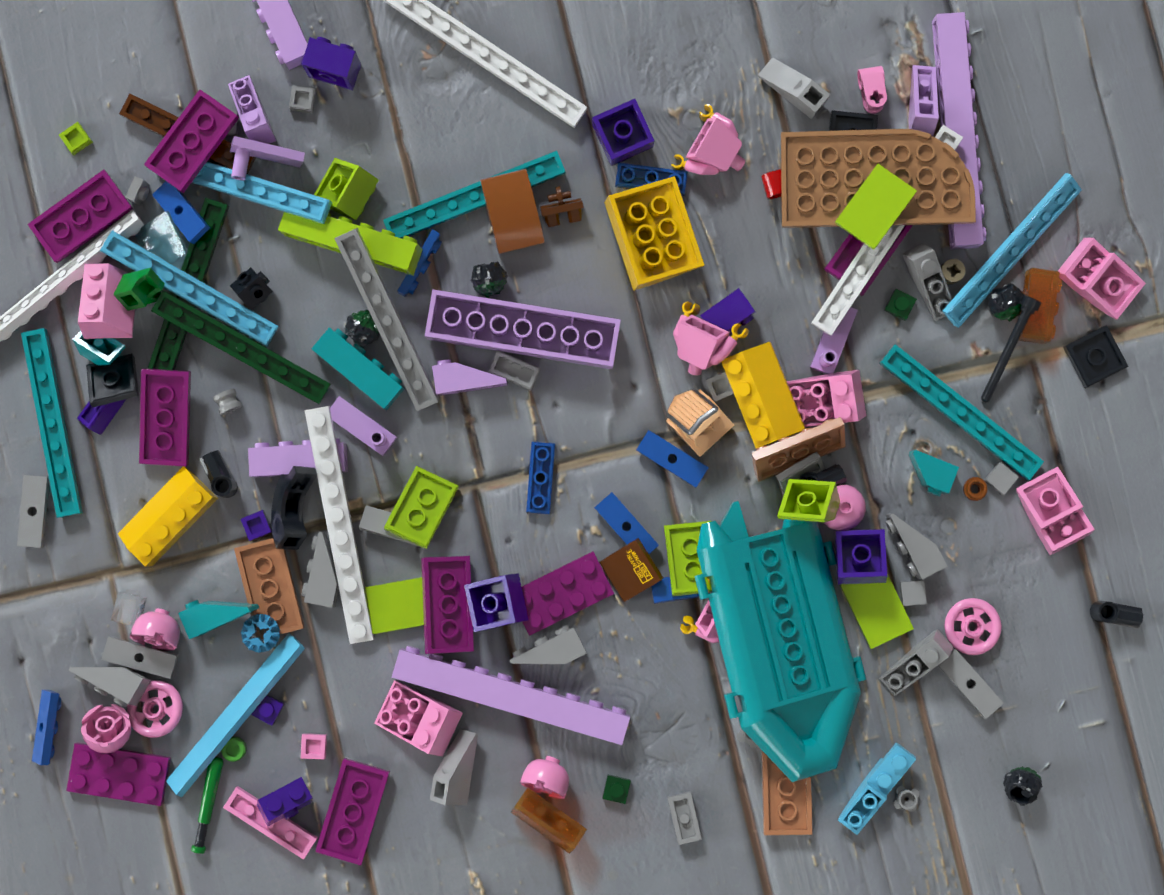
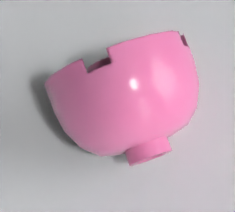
[823,484,866,531]
[130,608,180,651]
[81,704,131,753]
[520,756,569,799]

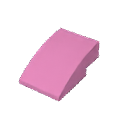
[1056,238,1146,320]
[1016,467,1095,556]

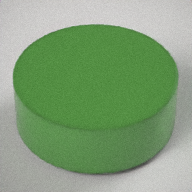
[221,737,247,762]

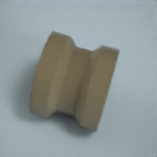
[940,259,965,285]

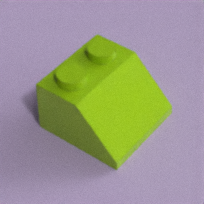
[314,158,379,220]
[777,479,840,522]

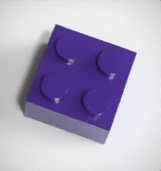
[301,37,361,91]
[592,98,655,166]
[835,529,888,584]
[464,573,529,632]

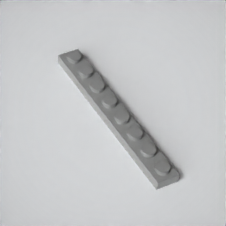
[334,228,439,411]

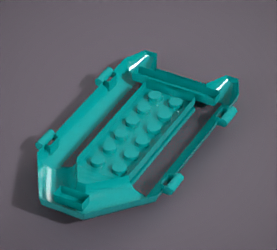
[694,519,866,782]

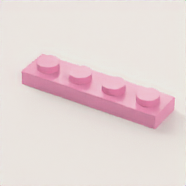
[223,786,318,860]

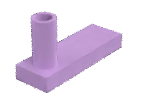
[230,136,305,180]
[810,307,858,374]
[330,396,397,456]

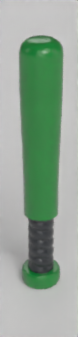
[191,757,223,854]

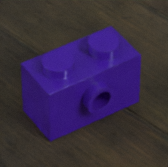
[700,288,756,336]
[257,777,313,826]

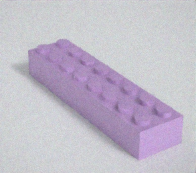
[425,289,621,369]

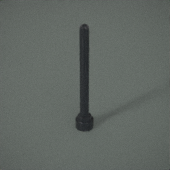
[981,295,1042,403]

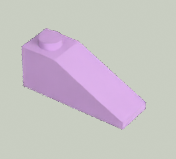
[908,65,939,136]
[432,359,508,396]

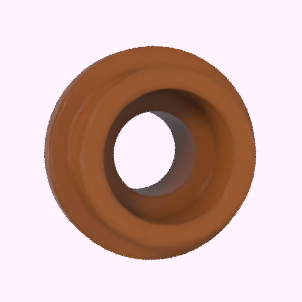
[963,477,987,501]

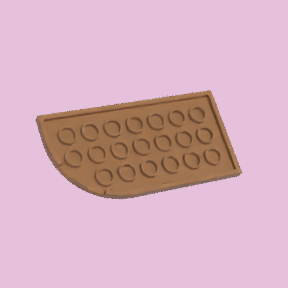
[781,129,976,228]

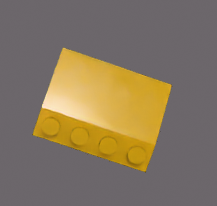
[604,176,704,291]

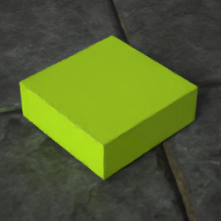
[59,122,93,155]

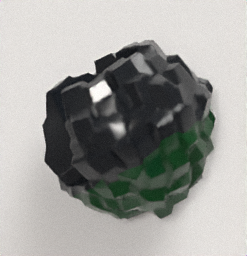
[470,261,508,298]
[988,283,1025,322]
[345,310,380,347]
[1003,766,1043,806]

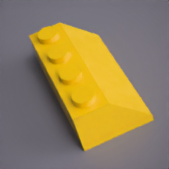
[721,342,806,449]
[118,466,218,567]

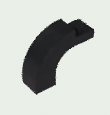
[271,466,317,550]

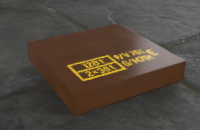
[599,538,663,602]

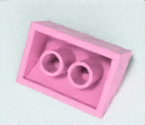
[78,263,135,339]

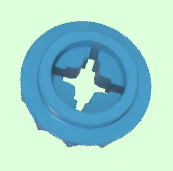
[240,614,280,653]

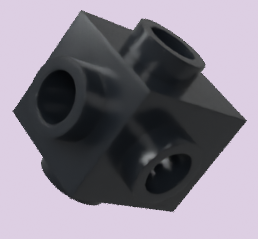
[230,267,273,310]

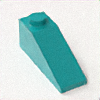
[178,600,260,639]

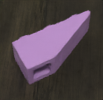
[228,75,276,144]

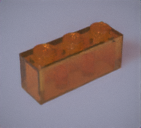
[1018,268,1062,344]
[511,787,587,854]

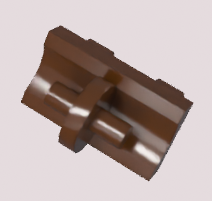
[540,186,584,227]

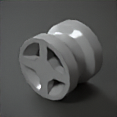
[213,389,242,416]

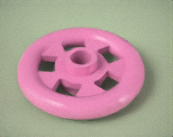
[944,598,1001,655]
[127,680,183,738]

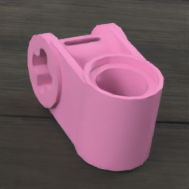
[857,66,887,114]

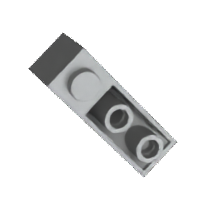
[758,57,830,120]
[902,243,952,321]
[885,514,948,579]
[302,532,339,608]
[510,625,587,664]
[879,629,953,696]
[69,667,151,707]
[430,729,478,805]

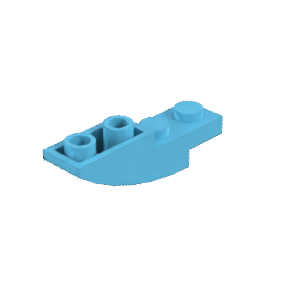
[838,742,916,835]

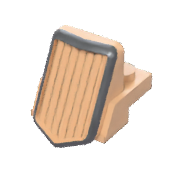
[666,389,734,457]

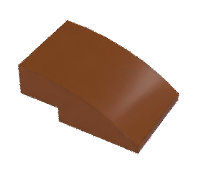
[480,169,545,254]

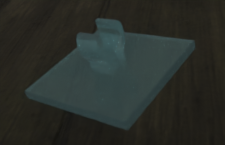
[135,211,188,264]

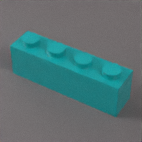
[311,327,404,411]

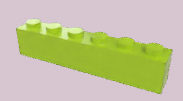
[278,212,423,276]

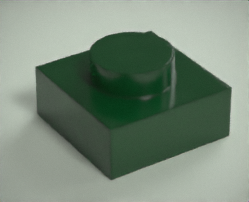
[884,289,917,321]
[602,774,631,804]

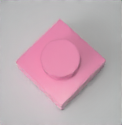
[300,733,327,760]

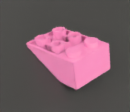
[787,370,866,427]
[374,680,463,757]

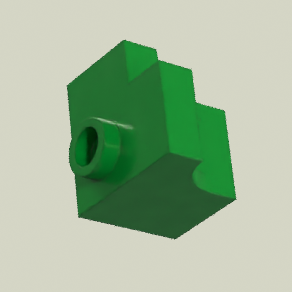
[113,268,165,311]

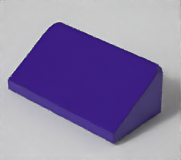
[77,399,126,435]

